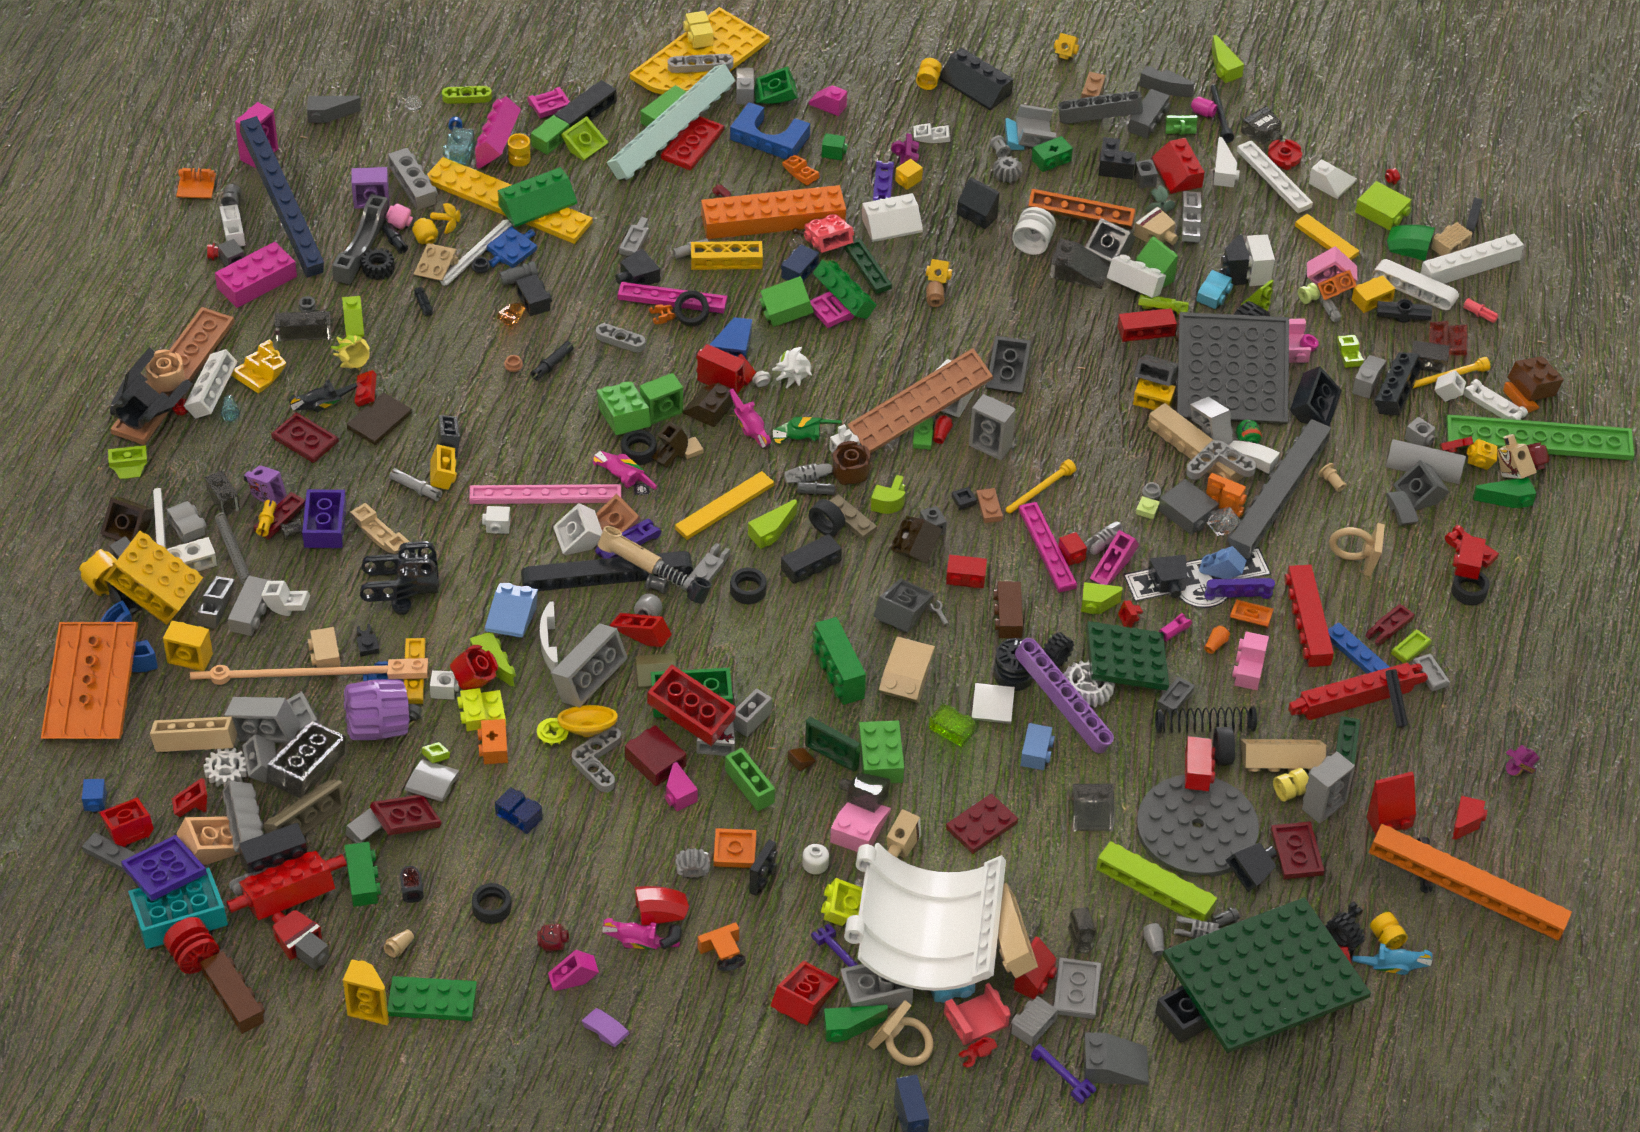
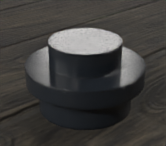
[472,257,490,273]
[392,598,411,615]

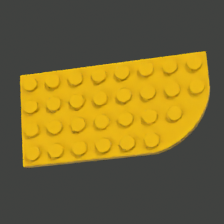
[630,7,770,94]

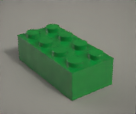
[812,617,866,705]
[651,667,733,718]

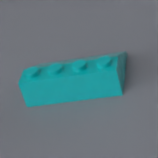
[128,868,228,949]

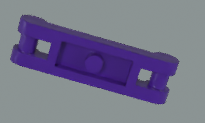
[873,161,894,201]
[595,519,662,559]
[1204,578,1275,600]

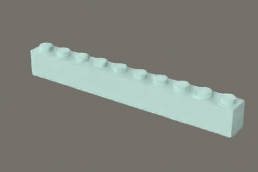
[607,64,736,180]

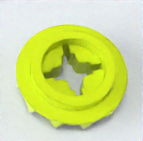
[537,718,569,746]

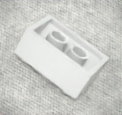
[862,193,923,242]

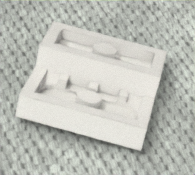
[972,683,1015,724]

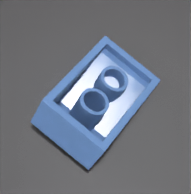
[484,583,538,638]

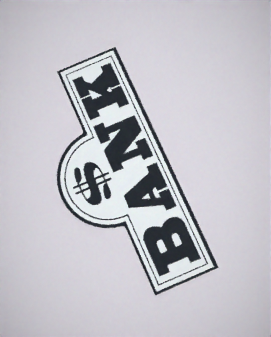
[1123,547,1271,608]

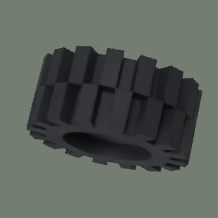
[361,248,395,280]
[1042,632,1074,668]
[1326,912,1365,952]

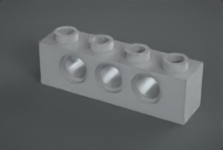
[388,148,438,210]

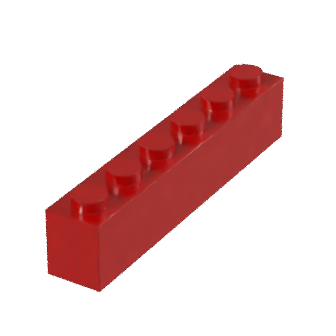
[1284,564,1334,667]

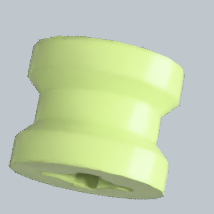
[1298,283,1320,304]

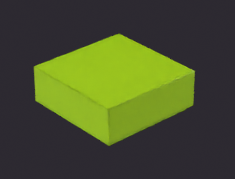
[422,742,450,763]

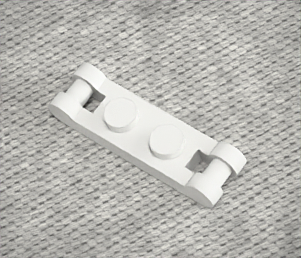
[1463,379,1528,420]

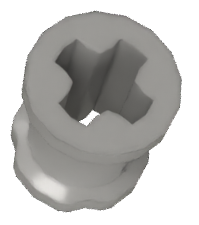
[990,135,1011,158]

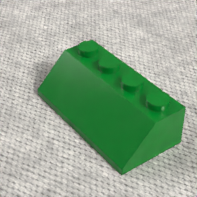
[498,167,577,227]

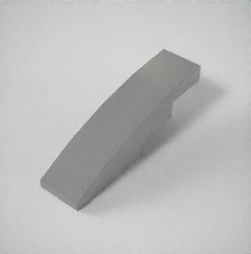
[1182,191,1201,242]

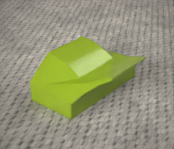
[108,445,147,479]

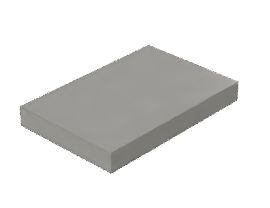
[1054,958,1101,1019]

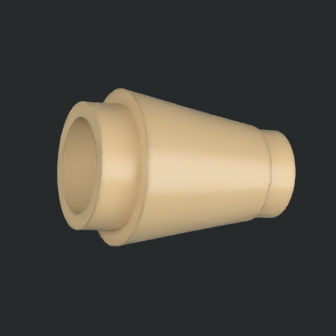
[384,929,414,958]

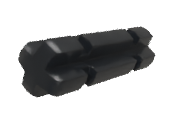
[414,287,433,316]

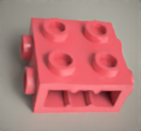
[804,214,854,253]

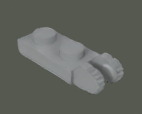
[689,543,731,582]

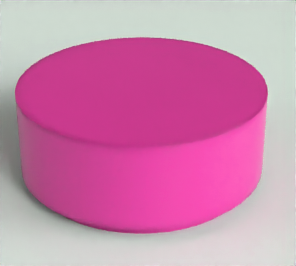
[1300,334,1319,352]

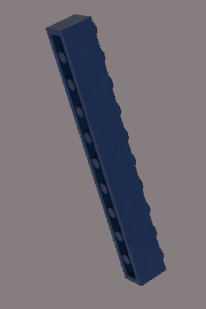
[240,116,324,278]

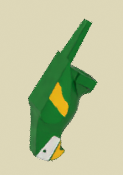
[773,417,842,445]

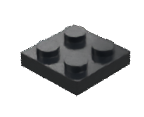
[749,839,778,896]

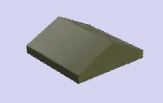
[635,653,676,689]

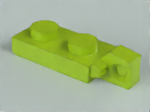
[1138,294,1189,315]

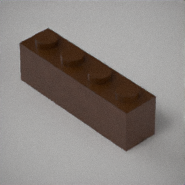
[200,951,265,1034]

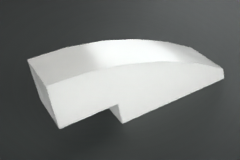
[220,204,245,246]
[1227,441,1280,474]

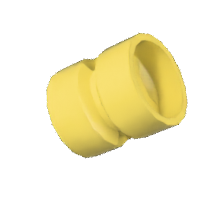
[1273,768,1309,802]

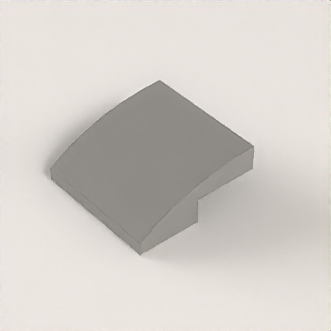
[405,759,459,801]

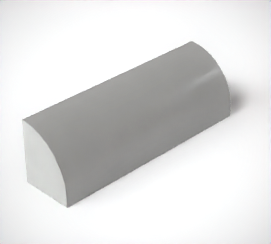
[1386,439,1466,484]

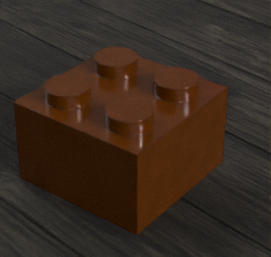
[1507,356,1564,401]

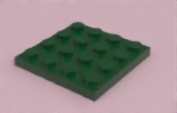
[1086,621,1169,691]

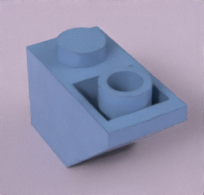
[1199,546,1247,579]

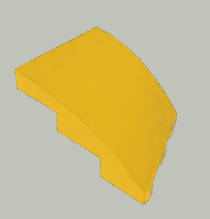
[231,340,286,394]

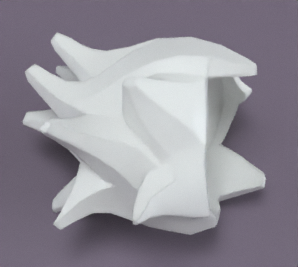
[772,347,812,389]

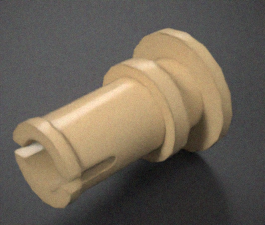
[1318,463,1347,492]

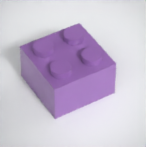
[352,167,389,209]

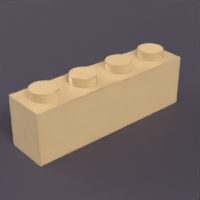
[150,716,238,752]

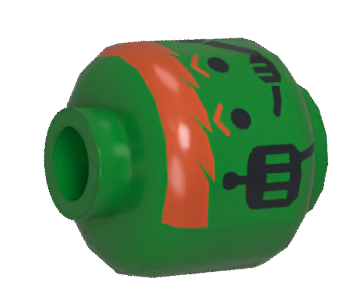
[1236,420,1262,444]

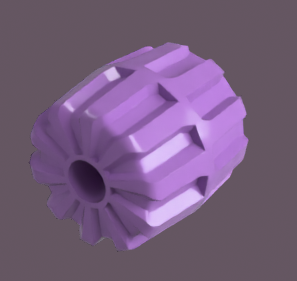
[344,680,409,740]

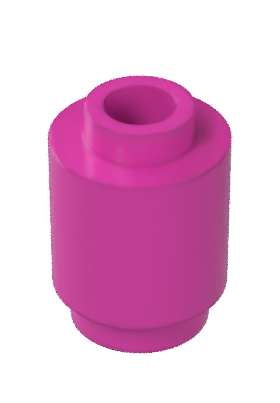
[1191,96,1218,118]

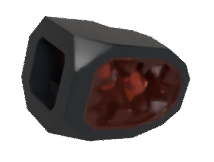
[400,865,424,903]

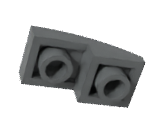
[1386,491,1419,526]

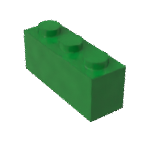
[345,842,381,907]

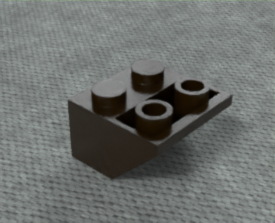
[891,516,942,564]

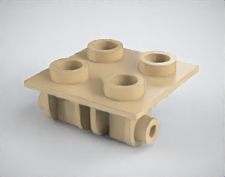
[414,243,459,281]

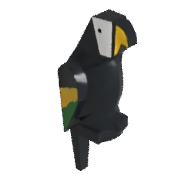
[288,379,358,412]

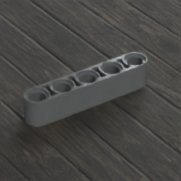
[1058,91,1143,123]

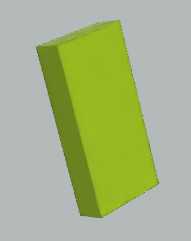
[1391,629,1432,663]

